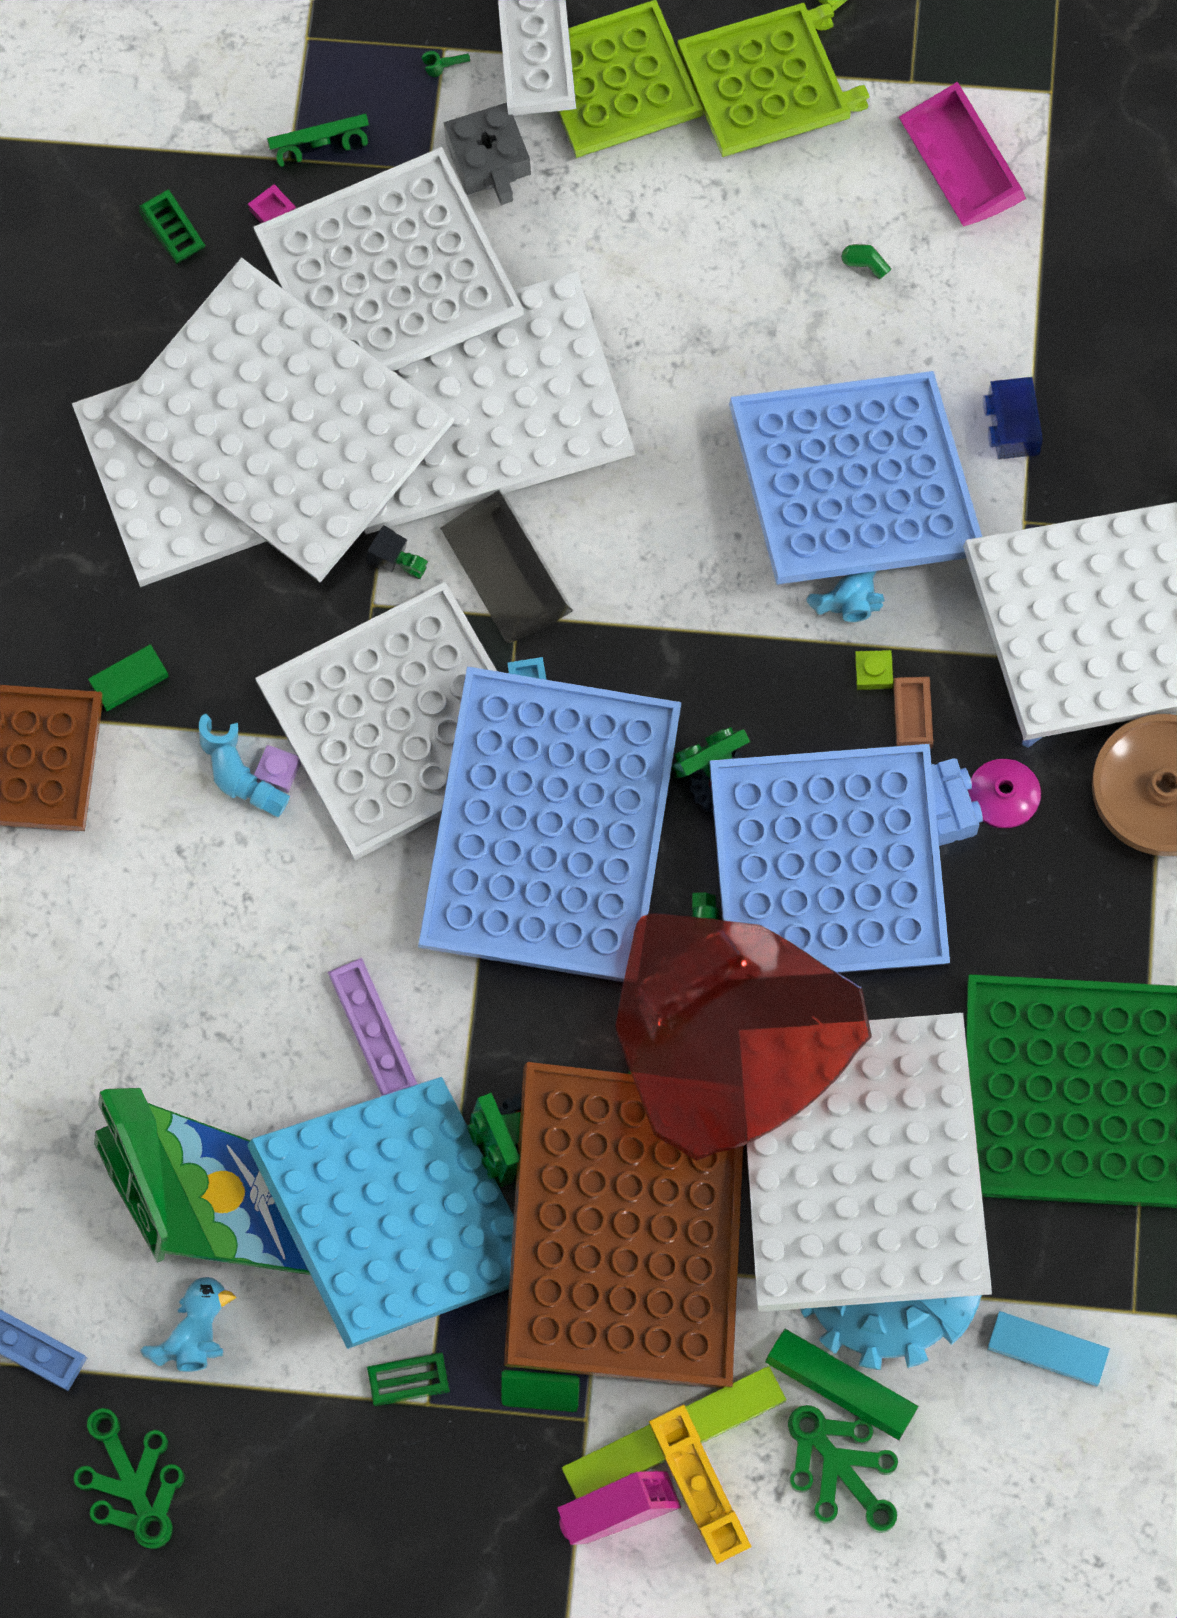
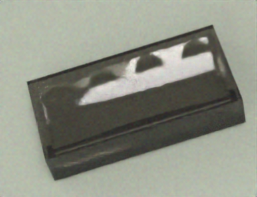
[440,490,573,644]

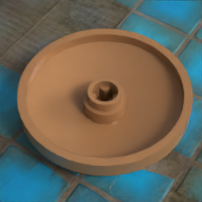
[1092,714,1177,856]

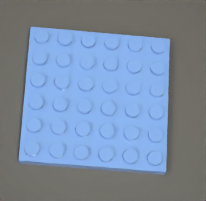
[729,371,982,585]
[709,744,950,982]

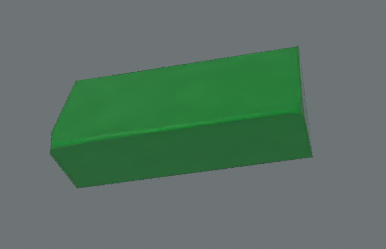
[501,1370,580,1412]

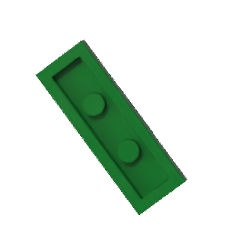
[267,114,369,167]

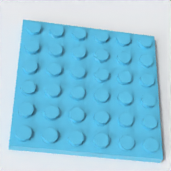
[247,1077,514,1349]

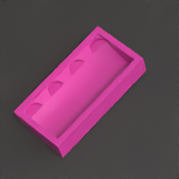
[899,82,1026,227]

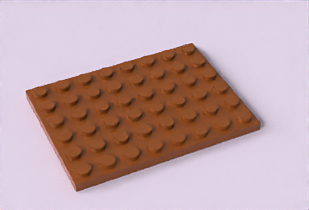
[504,1062,745,1388]

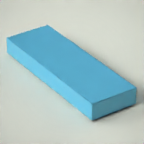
[987,1311,1110,1387]

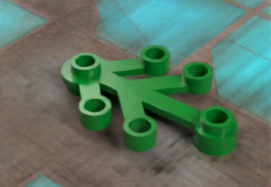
[788,1405,898,1533]
[74,1408,185,1549]

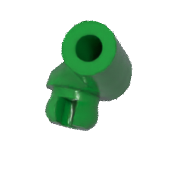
[841,244,892,280]

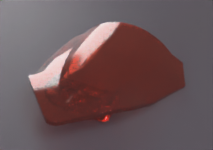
[615,914,872,1161]

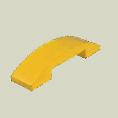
[649,1404,752,1564]

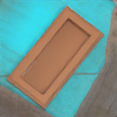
[893,677,933,748]

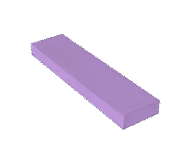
[328,958,418,1096]

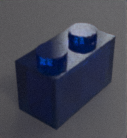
[983,377,1043,460]

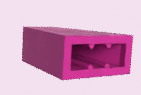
[557,1471,681,1545]

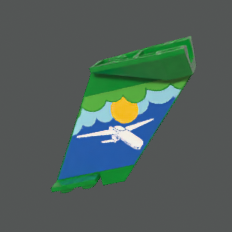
[94,1088,311,1275]

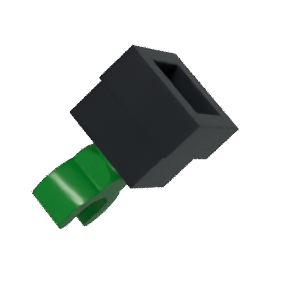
[366,525,428,579]

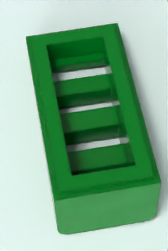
[139,189,206,264]

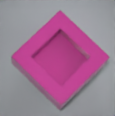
[248,184,296,223]

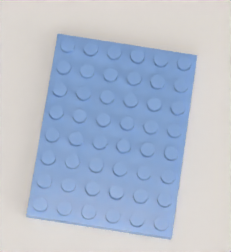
[418,666,681,984]

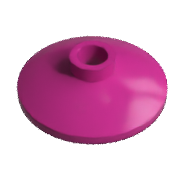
[968,759,1041,828]

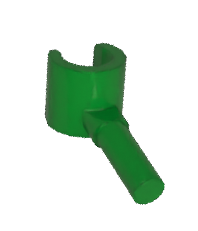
[422,51,470,77]

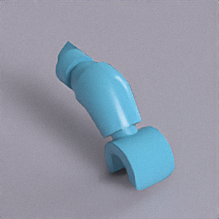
[199,714,290,817]

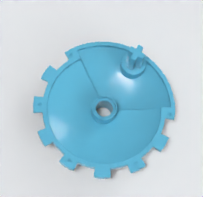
[800,1295,982,1370]

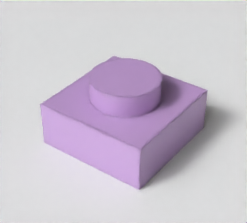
[254,745,301,793]

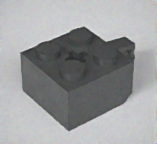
[443,102,531,205]

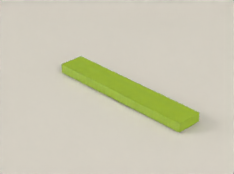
[562,1366,787,1499]

